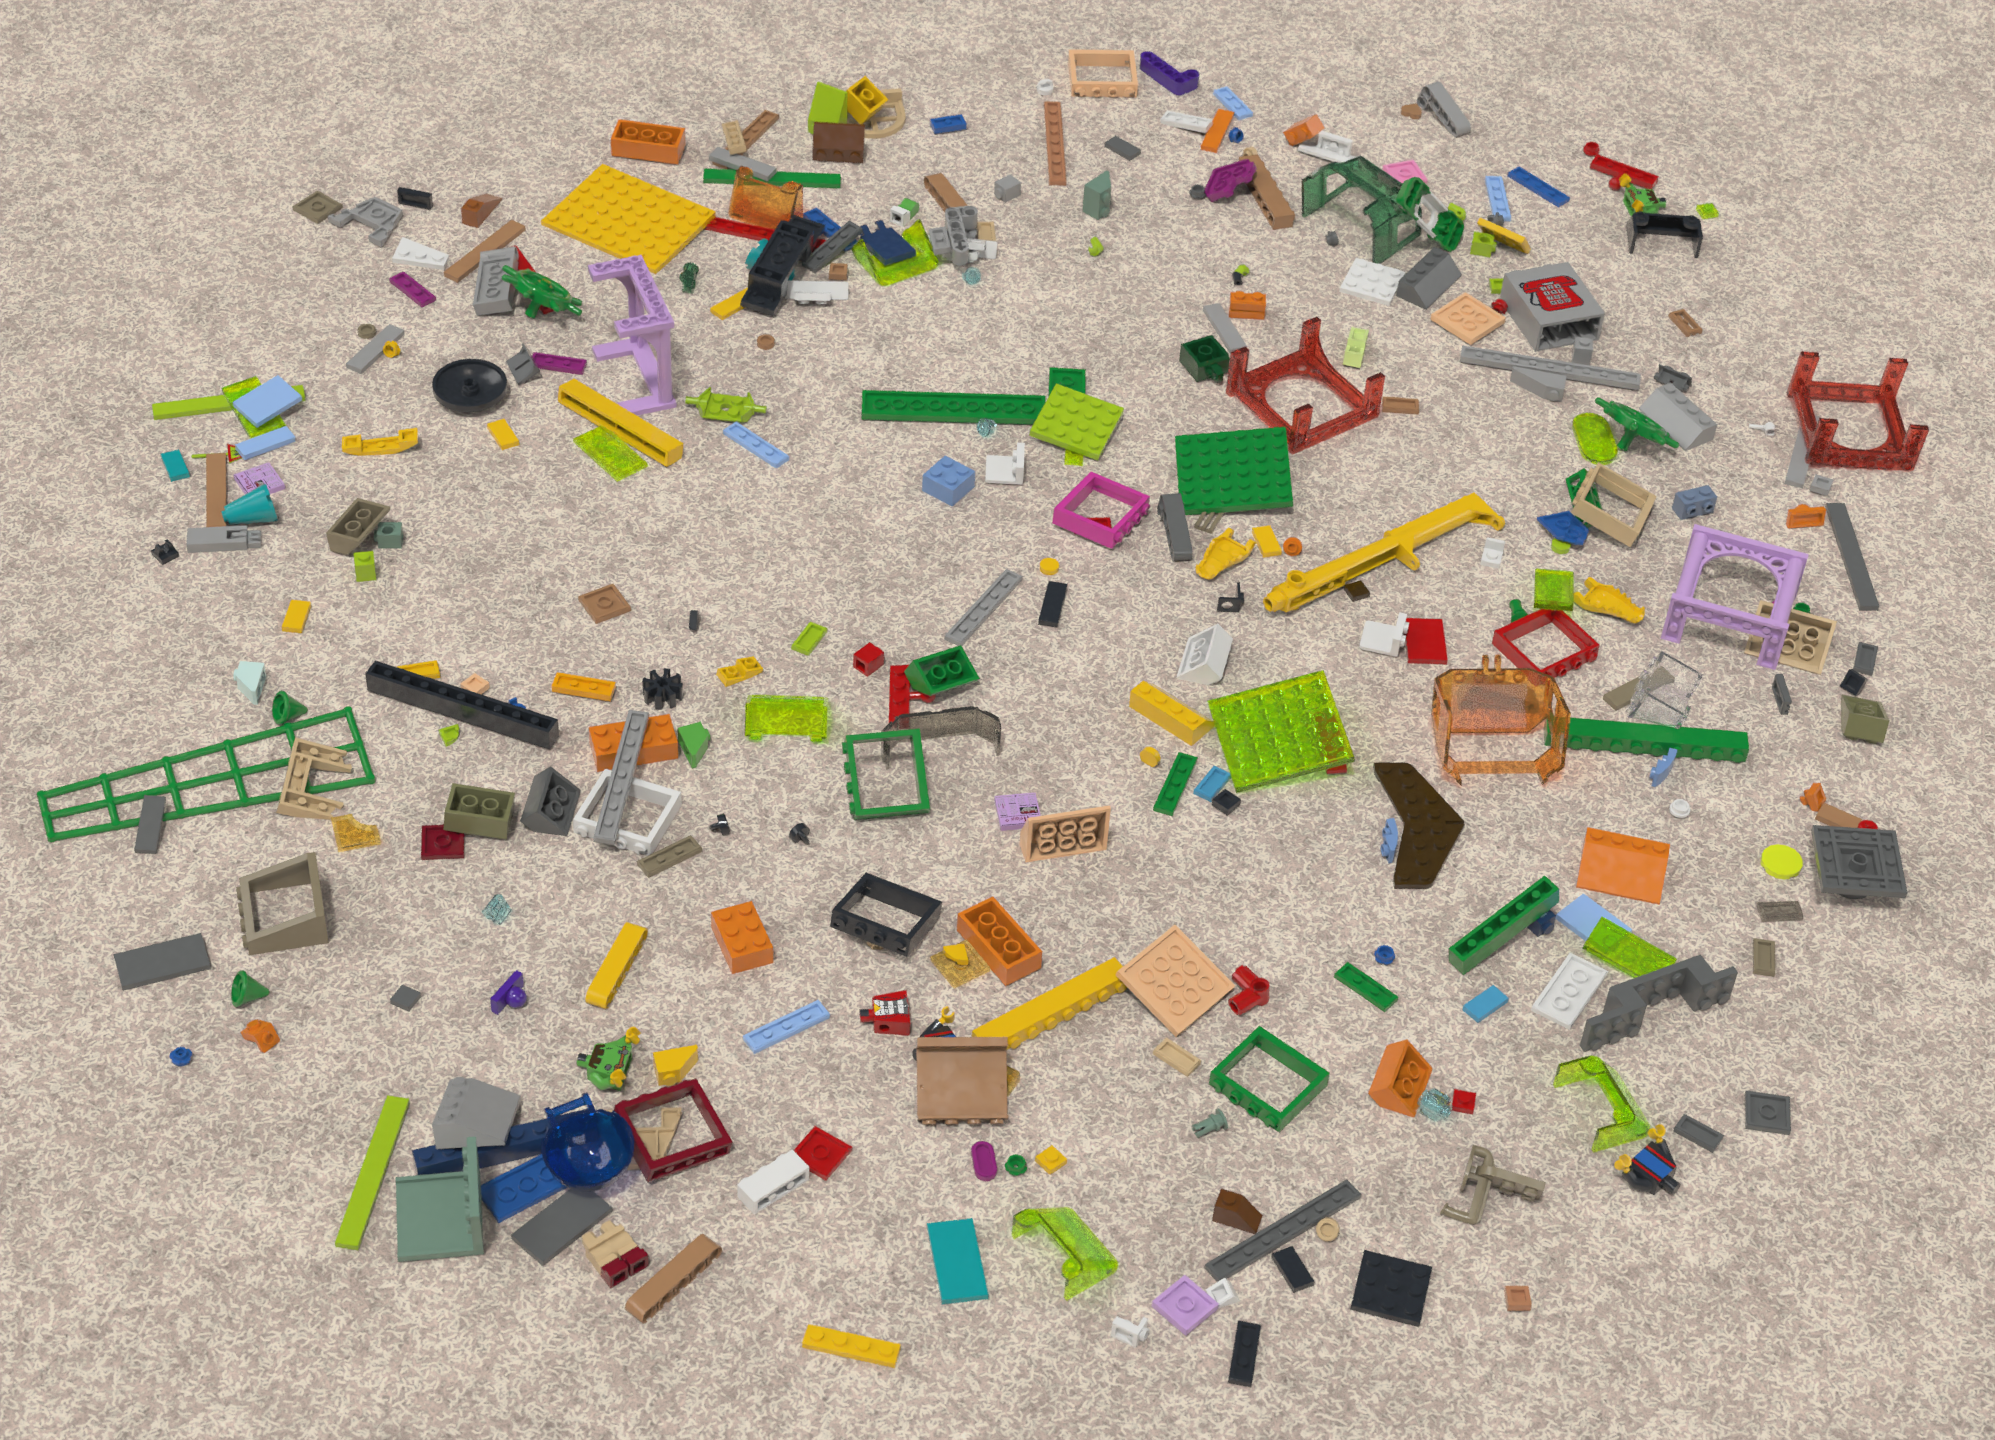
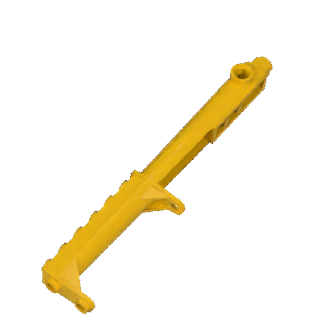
[1263,492,1505,613]

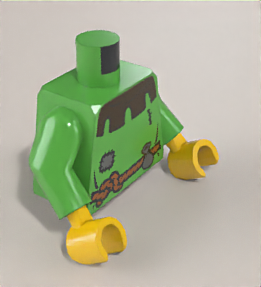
[1619,174,1666,217]
[577,1027,641,1091]

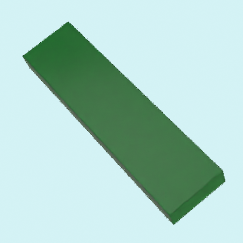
[1153,752,1198,817]

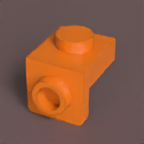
[240,1019,280,1053]

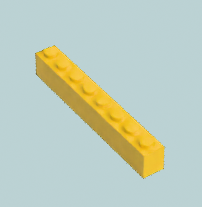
[558,378,684,467]
[972,957,1127,1050]

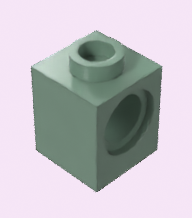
[374,522,403,549]

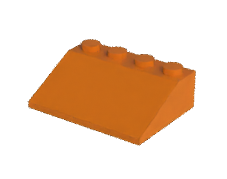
[1576,827,1670,905]

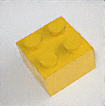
[846,76,889,124]

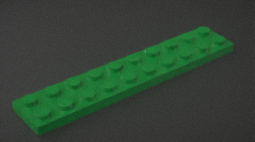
[861,390,1046,425]

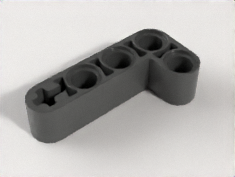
[1157,493,1193,561]

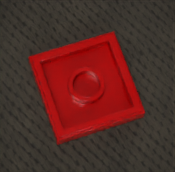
[793,1126,852,1181]

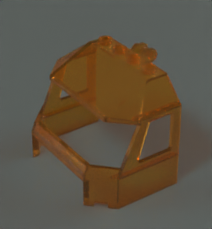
[1431,655,1571,786]

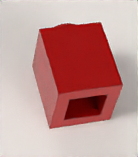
[853,642,884,677]

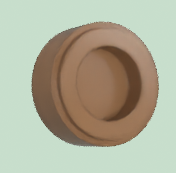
[757,334,775,350]

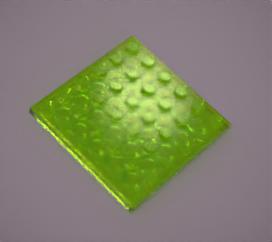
[1207,670,1355,793]

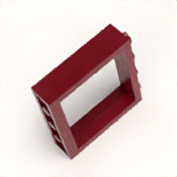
[612,1078,733,1183]

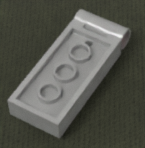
[473,246,518,316]

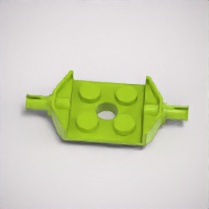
[685,387,767,423]

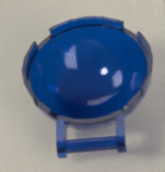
[541,1092,634,1192]

